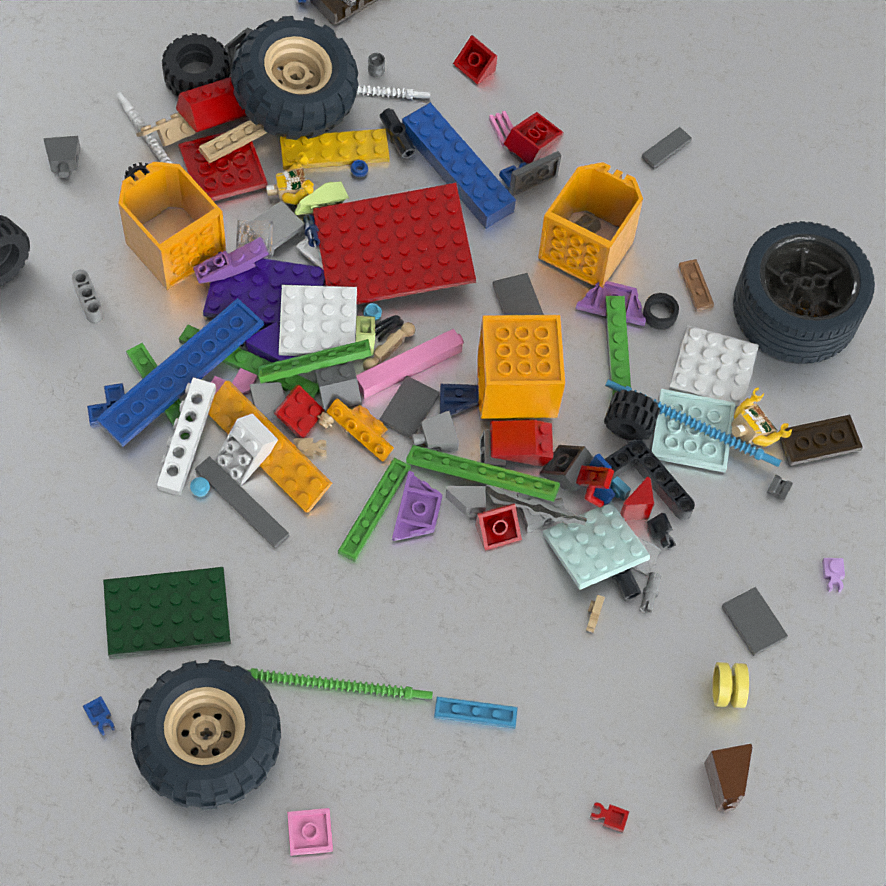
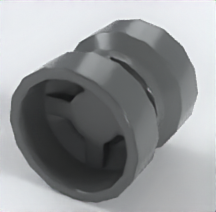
[368,53,385,77]
[768,475,793,500]

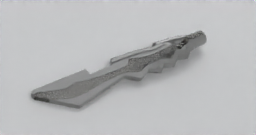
[485,485,587,526]

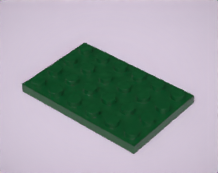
[103,567,231,658]

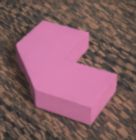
[211,368,258,395]

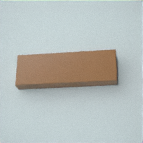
[679,259,714,312]

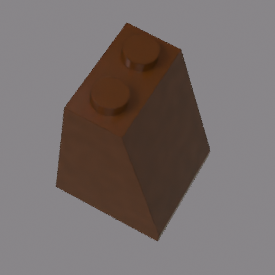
[704,744,753,812]

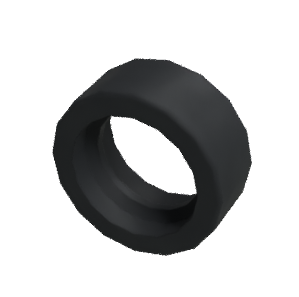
[643,293,679,329]

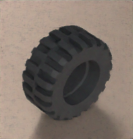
[162,33,230,96]
[0,215,30,287]

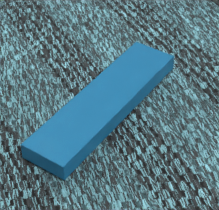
[434,696,518,729]

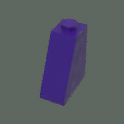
[245,322,298,363]

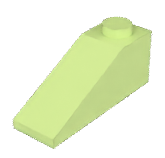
[295,181,349,215]

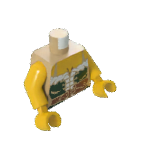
[266,151,314,205]
[731,388,792,447]

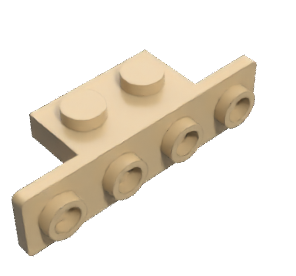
[136,112,195,147]

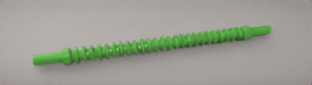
[248,668,433,700]

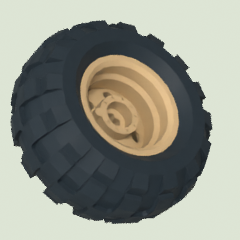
[231,16,359,140]
[130,659,281,810]

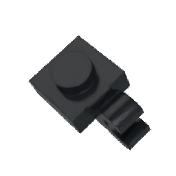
[647,513,676,549]

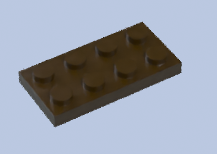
[778,414,863,466]

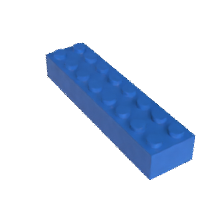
[402,102,516,229]

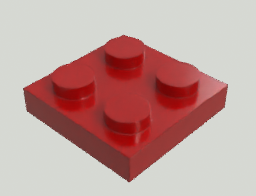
[274,385,324,438]

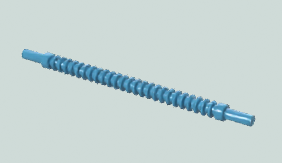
[605,379,782,467]

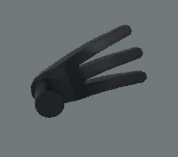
[375,315,404,341]

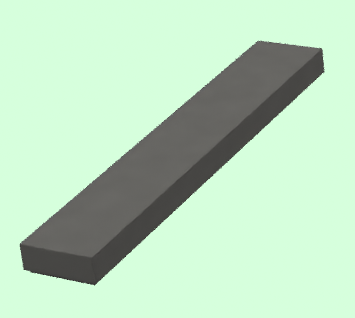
[195,456,289,548]

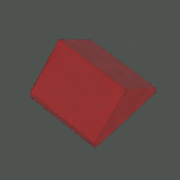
[453,35,497,84]
[620,476,654,521]
[475,503,522,551]

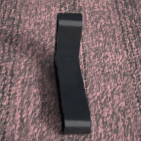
[605,439,695,520]

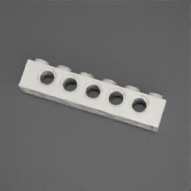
[155,378,216,496]

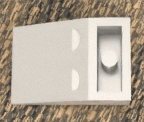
[214,414,278,486]

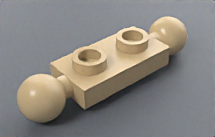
[363,322,416,371]

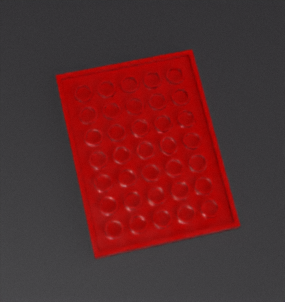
[313,183,476,305]

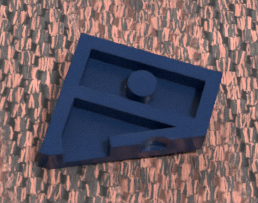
[440,383,478,416]

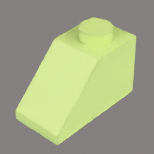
[355,316,375,355]

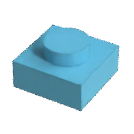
[610,476,631,501]

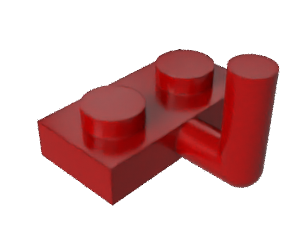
[576,465,614,508]

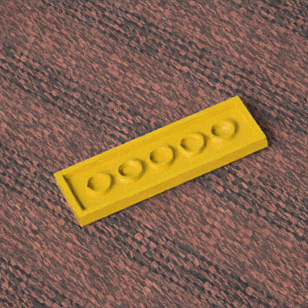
[280,129,390,170]

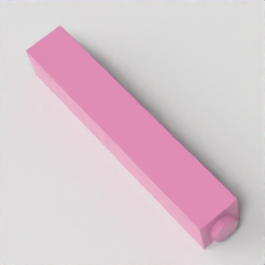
[356,329,464,399]

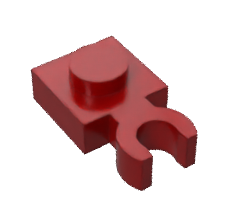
[590,802,630,833]

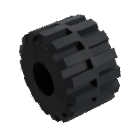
[604,390,660,441]

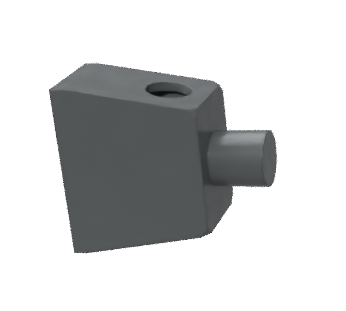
[43,136,80,178]

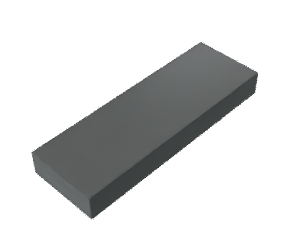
[641,127,692,169]

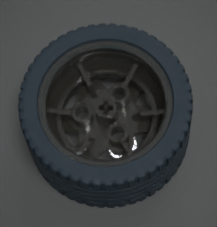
[733,221,875,364]

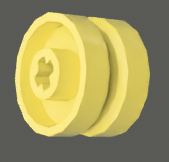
[712,662,749,708]

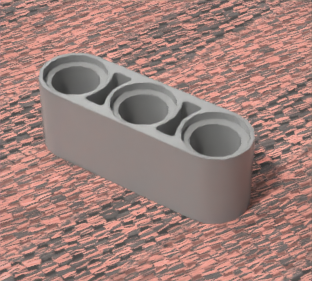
[72,269,103,323]

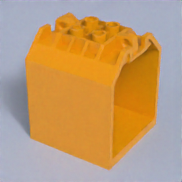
[118,162,226,290]
[538,162,643,289]
[477,315,565,419]

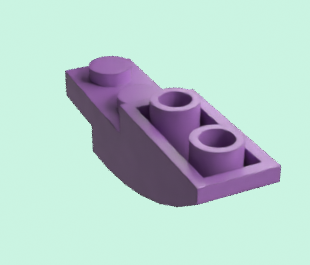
[193,237,269,283]

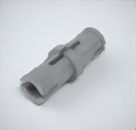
[640,572,662,613]

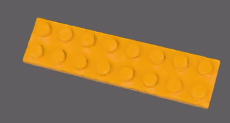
[208,381,333,512]

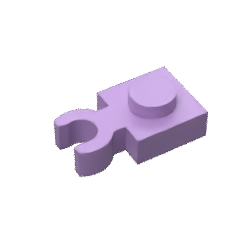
[822,558,845,592]

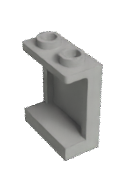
[247,200,305,257]

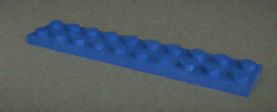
[96,298,264,447]

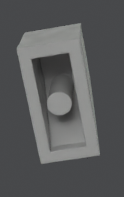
[446,486,486,517]

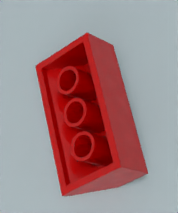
[176,77,246,132]

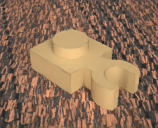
[293,438,327,459]
[586,595,605,633]

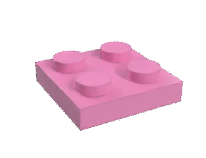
[287,808,333,856]

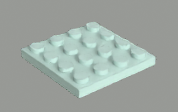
[651,389,735,473]
[543,502,650,590]

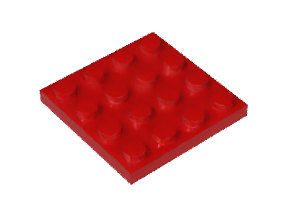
[178,131,268,201]

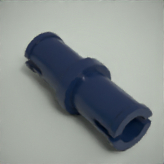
[303,215,320,247]

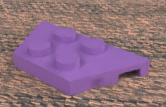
[576,281,646,326]
[392,471,443,541]

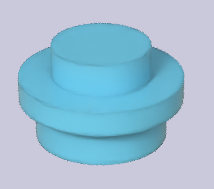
[363,303,382,321]
[190,477,210,496]

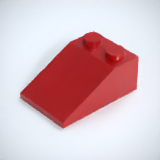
[503,112,564,164]
[490,420,553,467]

